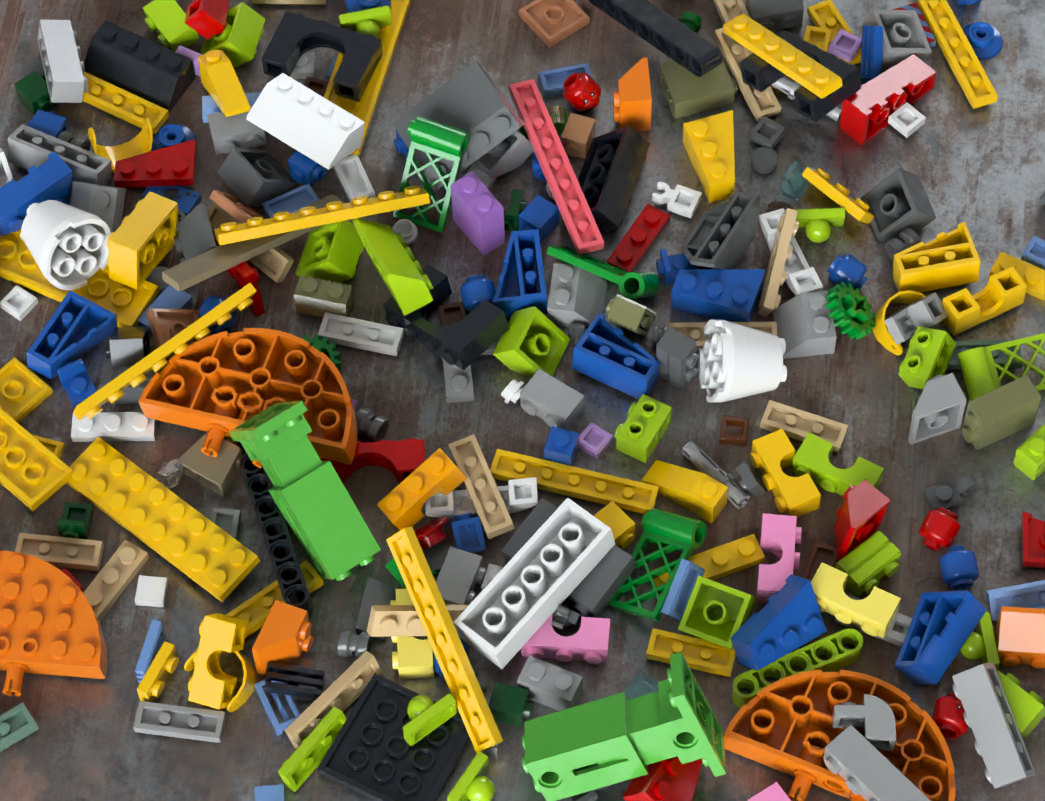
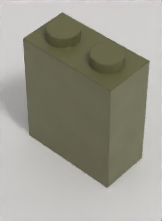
[659,49,738,119]
[962,375,1041,450]

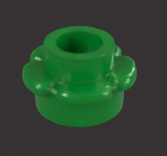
[677,11,702,32]

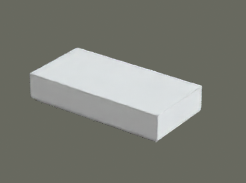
[333,154,376,202]

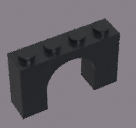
[261,11,383,102]
[739,30,861,122]
[383,264,509,370]

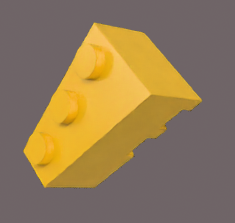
[683,110,735,203]
[892,221,980,292]

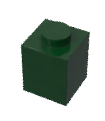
[14,70,57,115]
[488,682,533,728]

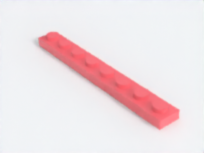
[509,79,604,255]

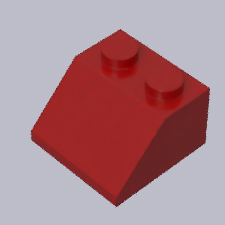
[834,480,891,561]

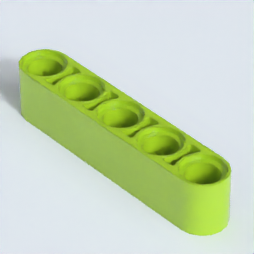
[732,628,863,708]

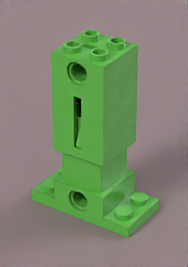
[229,400,381,581]
[521,652,726,801]

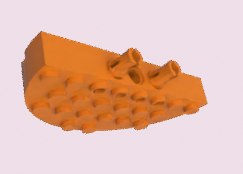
[138,328,357,468]
[0,551,107,696]
[724,670,955,801]

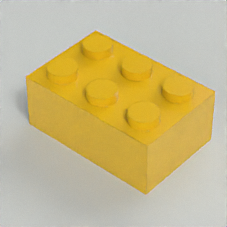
[107,192,178,290]

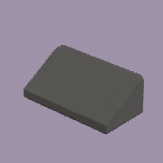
[355,578,396,641]

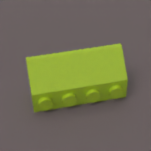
[352,218,434,316]

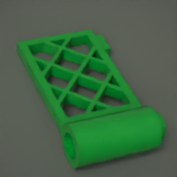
[393,116,470,233]
[547,246,661,299]
[608,508,706,622]

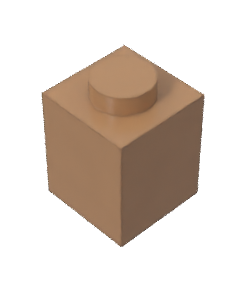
[561,113,596,159]

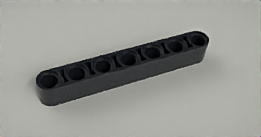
[589,0,722,77]
[240,454,314,618]

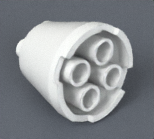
[20,200,111,290]
[698,319,787,403]

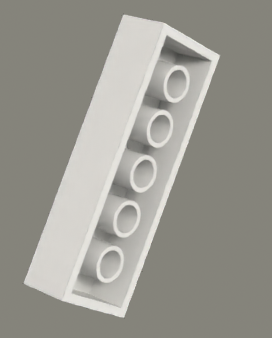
[453,498,615,669]

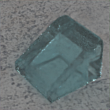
[781,160,809,201]

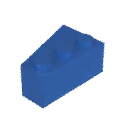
[0,151,72,236]
[493,229,547,318]
[671,269,765,322]
[27,290,117,379]
[572,311,660,399]
[730,574,827,671]
[895,590,987,685]

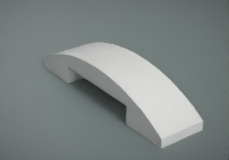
[759,208,823,296]
[425,477,538,519]

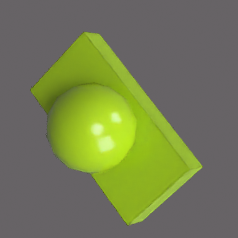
[339,5,391,38]
[793,207,845,243]
[960,611,1000,671]
[403,693,457,746]
[447,752,495,801]

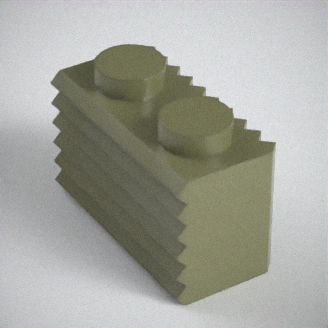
[293,275,354,318]
[606,294,657,337]

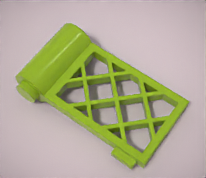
[957,333,1045,401]

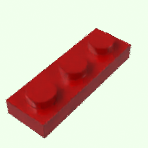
[607,203,670,272]

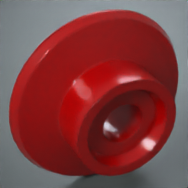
[414,516,448,550]

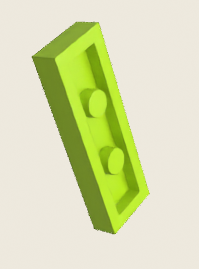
[278,707,347,792]

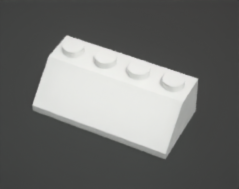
[247,73,365,170]

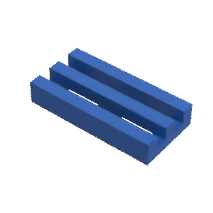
[860,25,883,78]

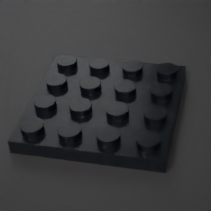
[317,673,470,801]

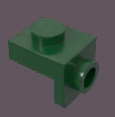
[504,189,528,231]
[56,502,94,539]

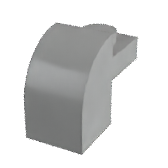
[884,292,948,345]
[832,694,896,751]

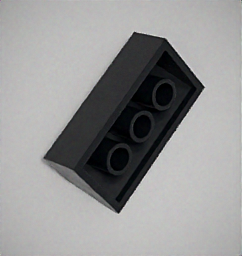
[84,20,195,112]
[562,126,650,233]

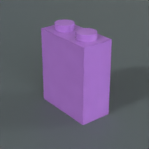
[451,171,505,256]

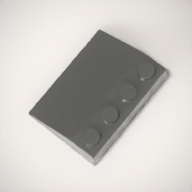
[393,60,524,190]

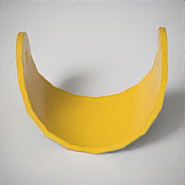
[88,117,153,173]
[872,290,926,356]
[184,651,257,713]

